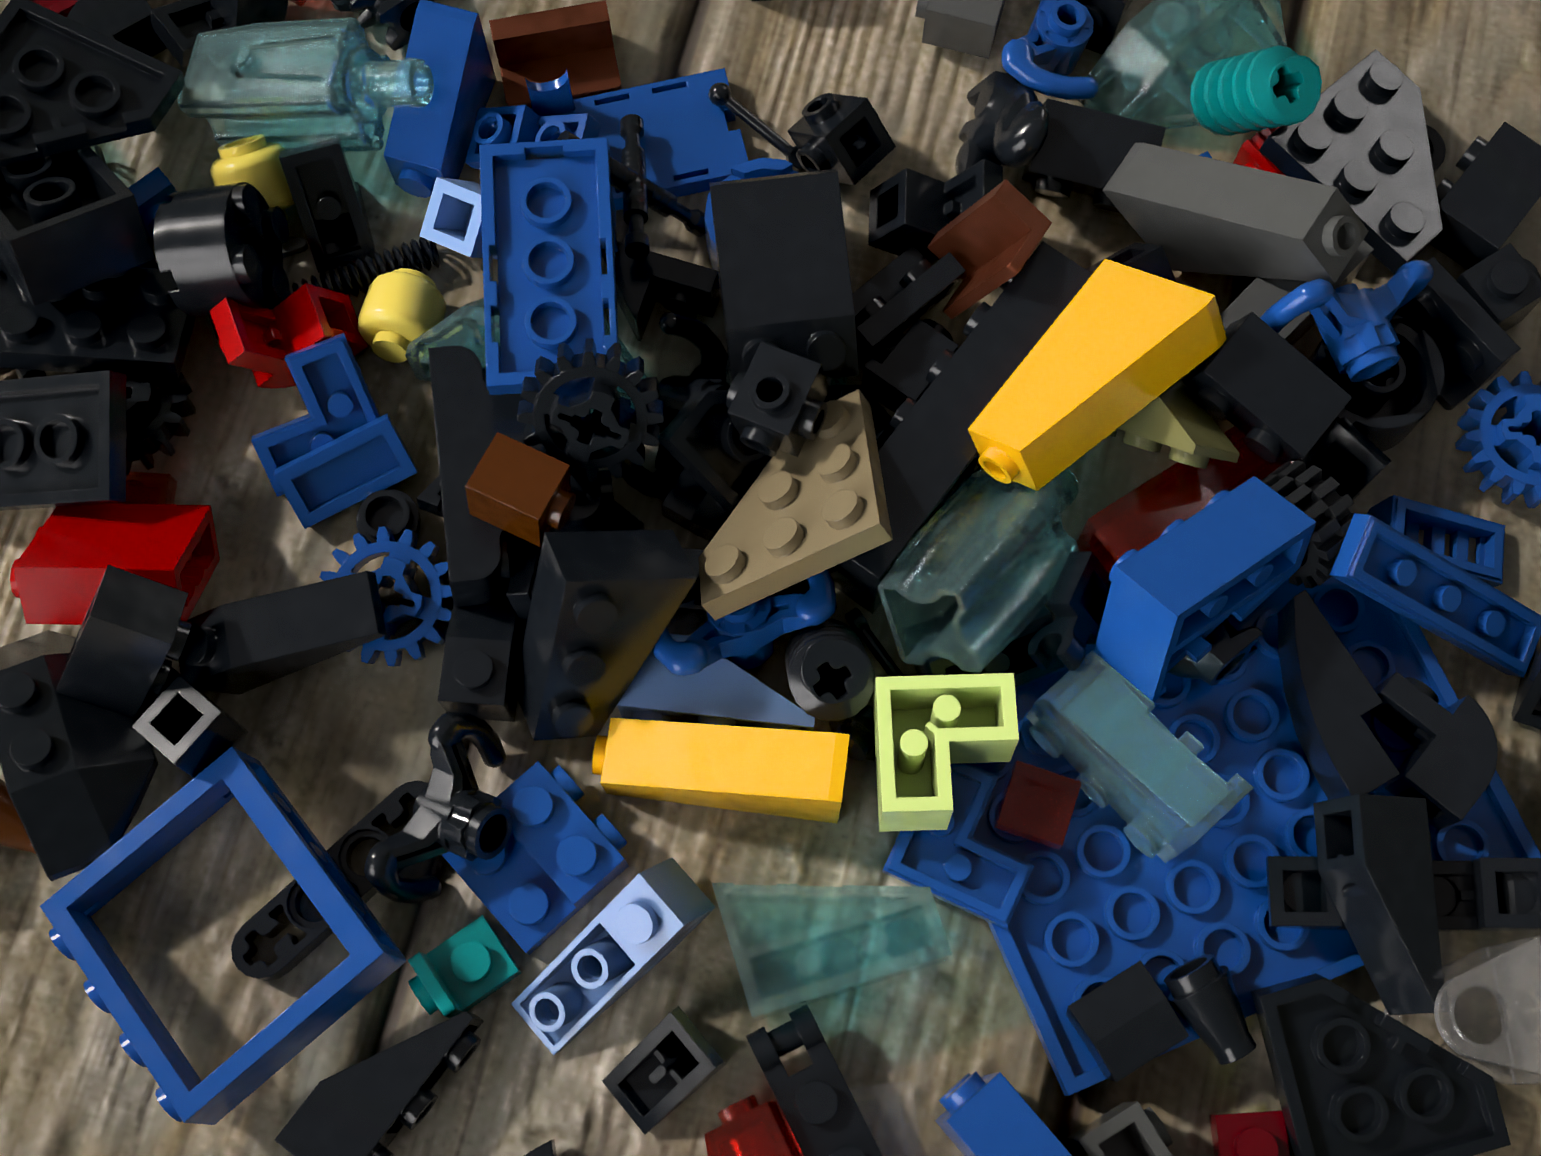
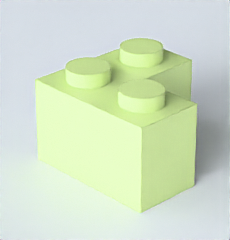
[873,673,1019,832]

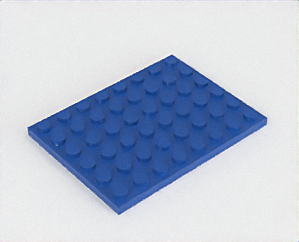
[971,577,1541,1096]

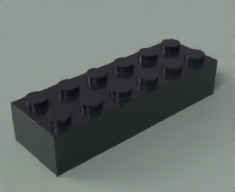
[828,241,1092,614]

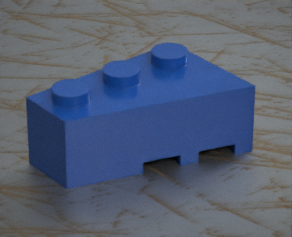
[1093,476,1317,705]

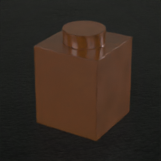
[465,432,576,547]

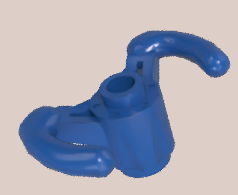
[1002,0,1099,100]
[1260,260,1434,382]
[651,569,837,676]

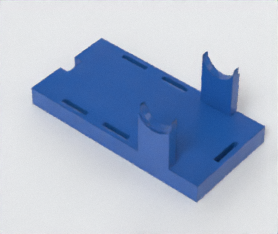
[525,68,748,210]
[479,137,619,395]

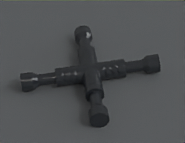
[557,114,706,260]

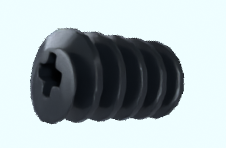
[785,618,875,721]

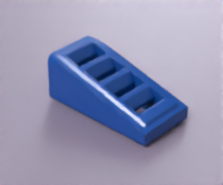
[1367,495,1505,587]

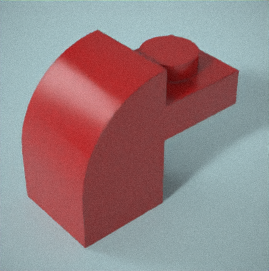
[209,283,368,389]

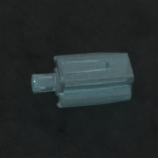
[178,17,434,152]
[878,468,1079,673]

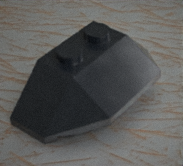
[0,630,158,881]

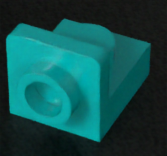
[408,915,522,1018]

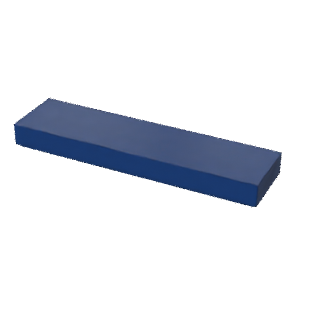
[1329,513,1541,678]

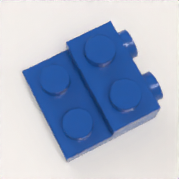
[442,761,629,955]

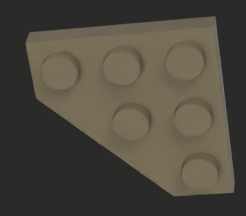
[698,389,893,620]

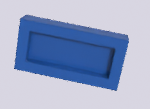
[273,413,418,529]

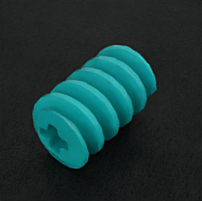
[1190,45,1322,136]

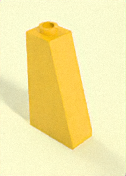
[968,259,1227,491]
[592,718,850,824]

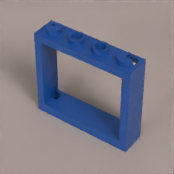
[40,747,407,1125]

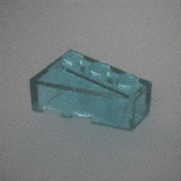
[1026,650,1254,863]
[712,882,952,1022]

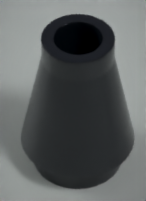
[1164,954,1257,1065]

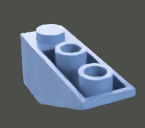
[617,633,815,731]
[511,857,716,1056]

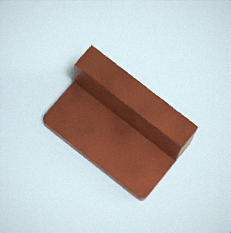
[489,0,622,109]
[927,179,1052,320]

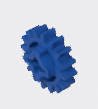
[1455,371,1541,508]
[319,526,453,667]

